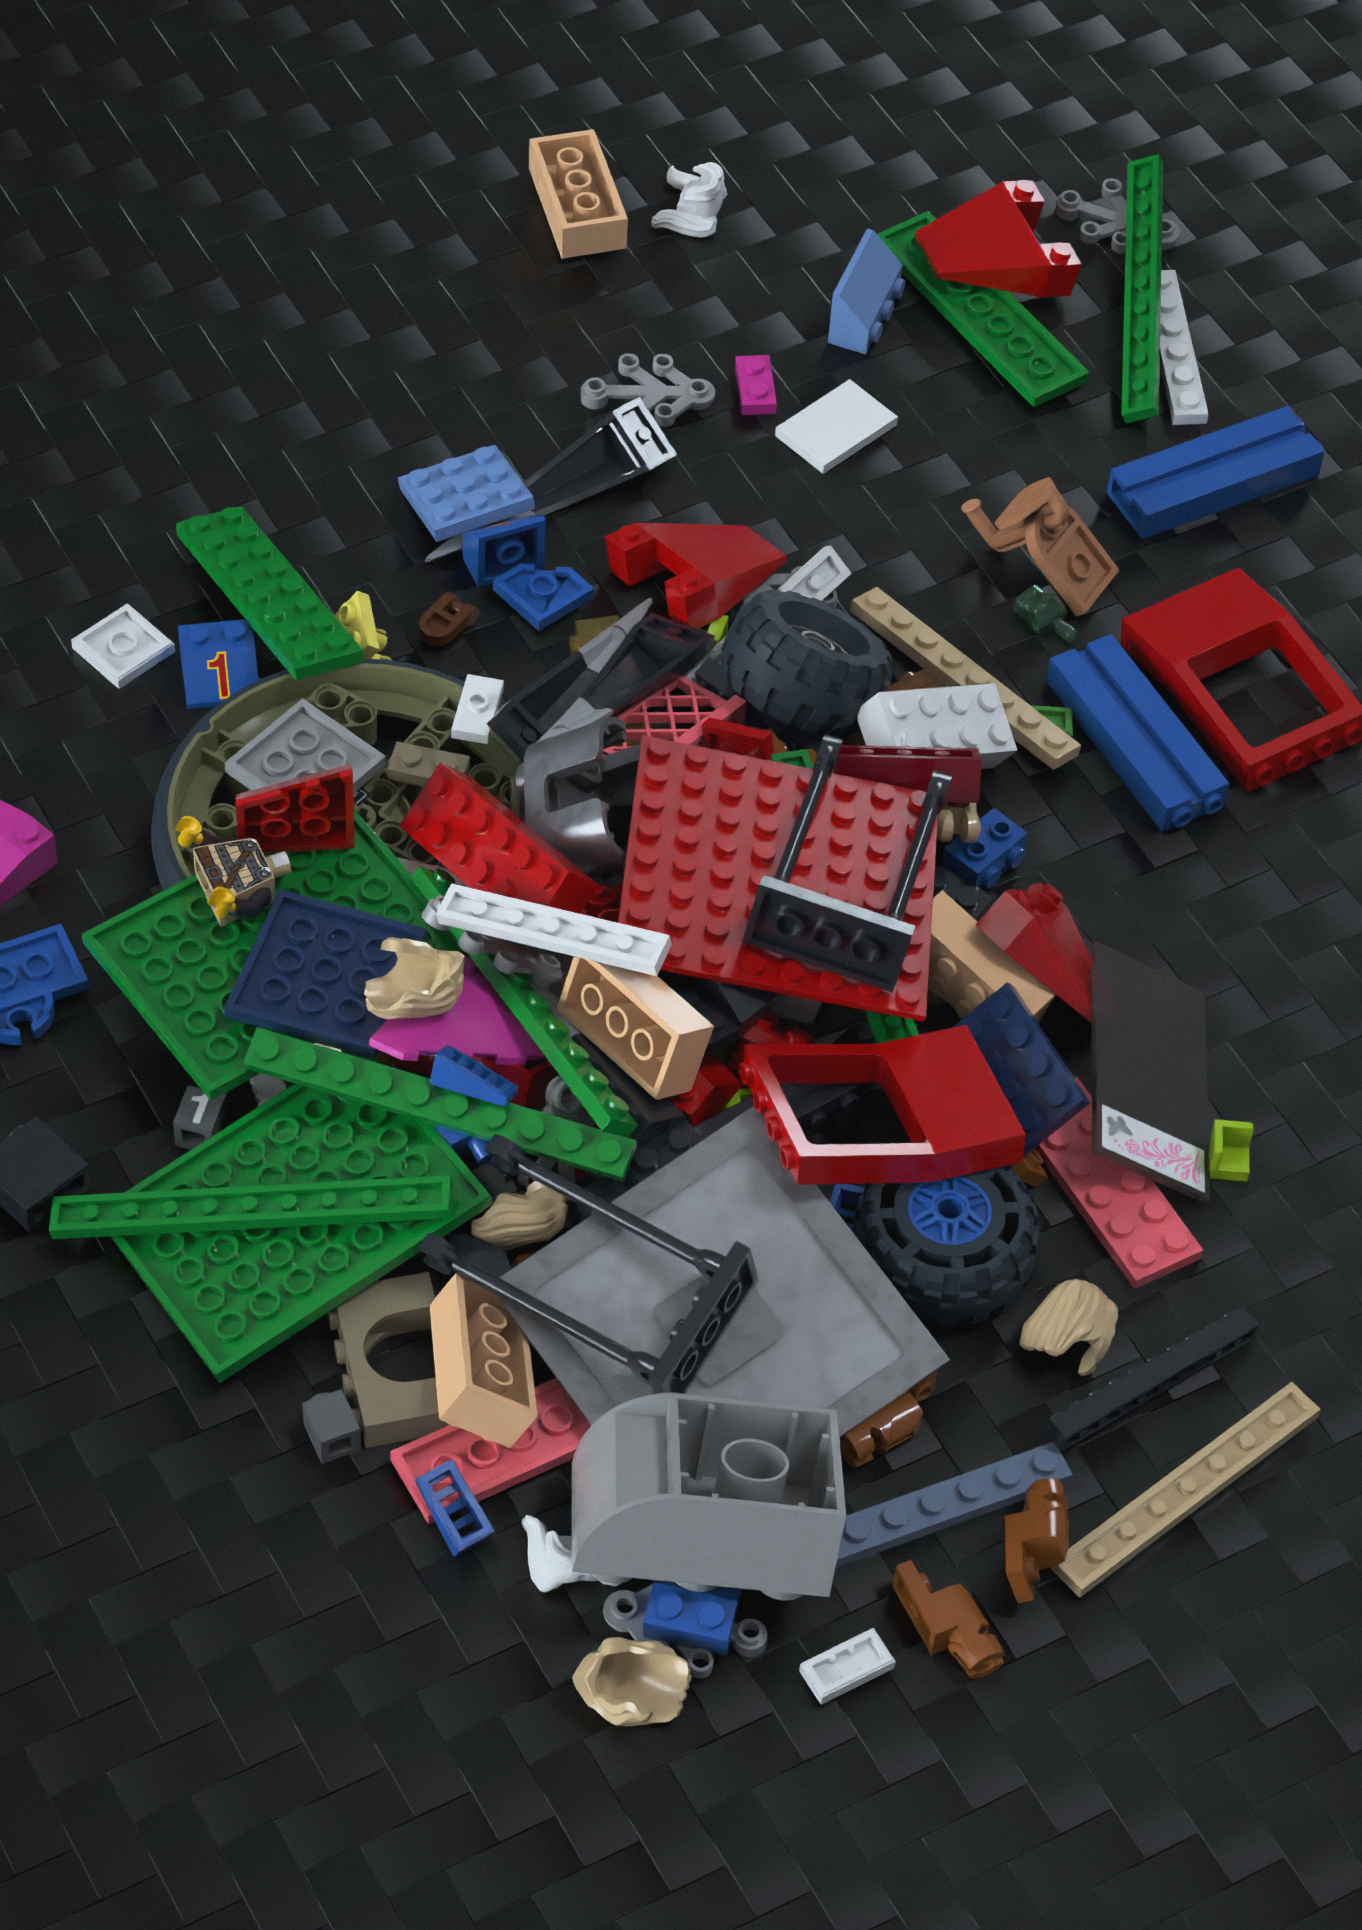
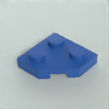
[493,563,594,631]

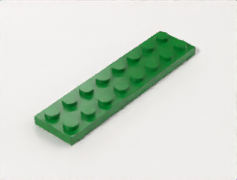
[877,211,1090,407]
[176,506,363,681]

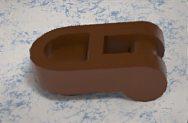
[419,591,480,646]

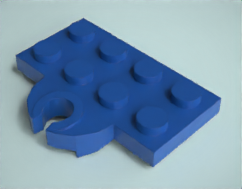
[0,924,89,1045]

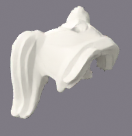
[651,162,728,238]
[521,1515,622,1592]

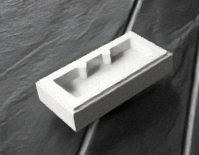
[451,674,504,744]
[799,1628,896,1705]

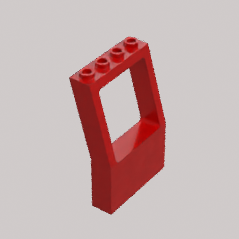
[1121,567,1362,793]
[739,1025,1026,1185]

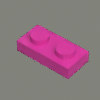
[735,355,777,415]

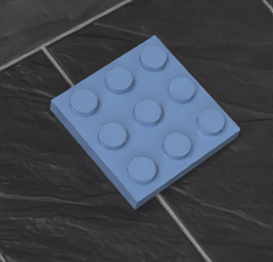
[398,445,535,542]

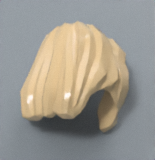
[364,937,465,1019]
[471,1181,568,1251]
[1019,1279,1118,1376]
[572,1637,692,1726]

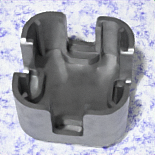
[516,717,640,888]

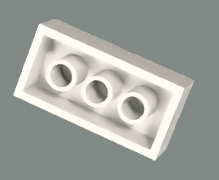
[857,683,1017,769]

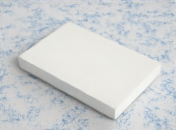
[775,379,898,474]

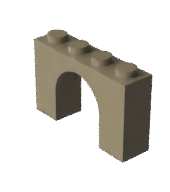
[327,1272,449,1448]

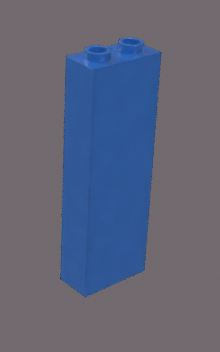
[1107,406,1325,539]
[1046,634,1229,832]

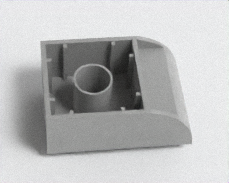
[572,1392,846,1600]

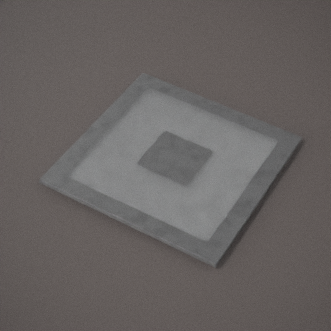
[495,1106,950,1439]

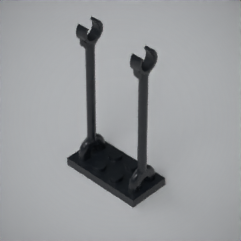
[742,734,952,993]
[418,1134,759,1394]

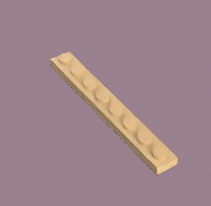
[850,587,1081,770]
[1051,1382,1321,1598]

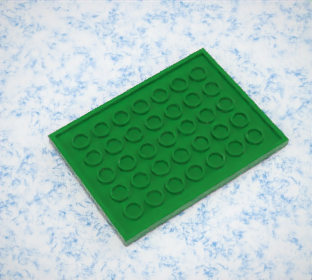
[82,809,471,1101]
[110,1051,493,1383]

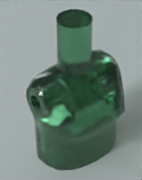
[1013,585,1078,643]

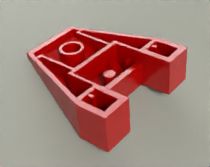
[914,180,1082,297]
[605,523,787,629]
[975,883,1118,1028]

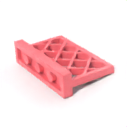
[603,675,747,755]

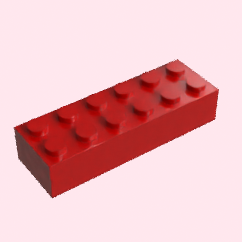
[399,762,599,914]

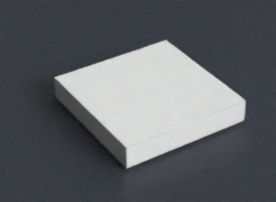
[71,603,175,689]

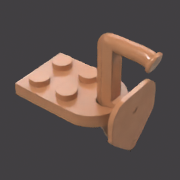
[961,477,1119,616]

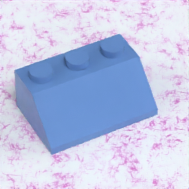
[828,228,905,354]

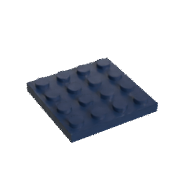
[224,889,427,1059]
[952,982,1090,1171]

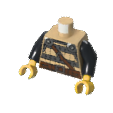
[175,816,291,927]

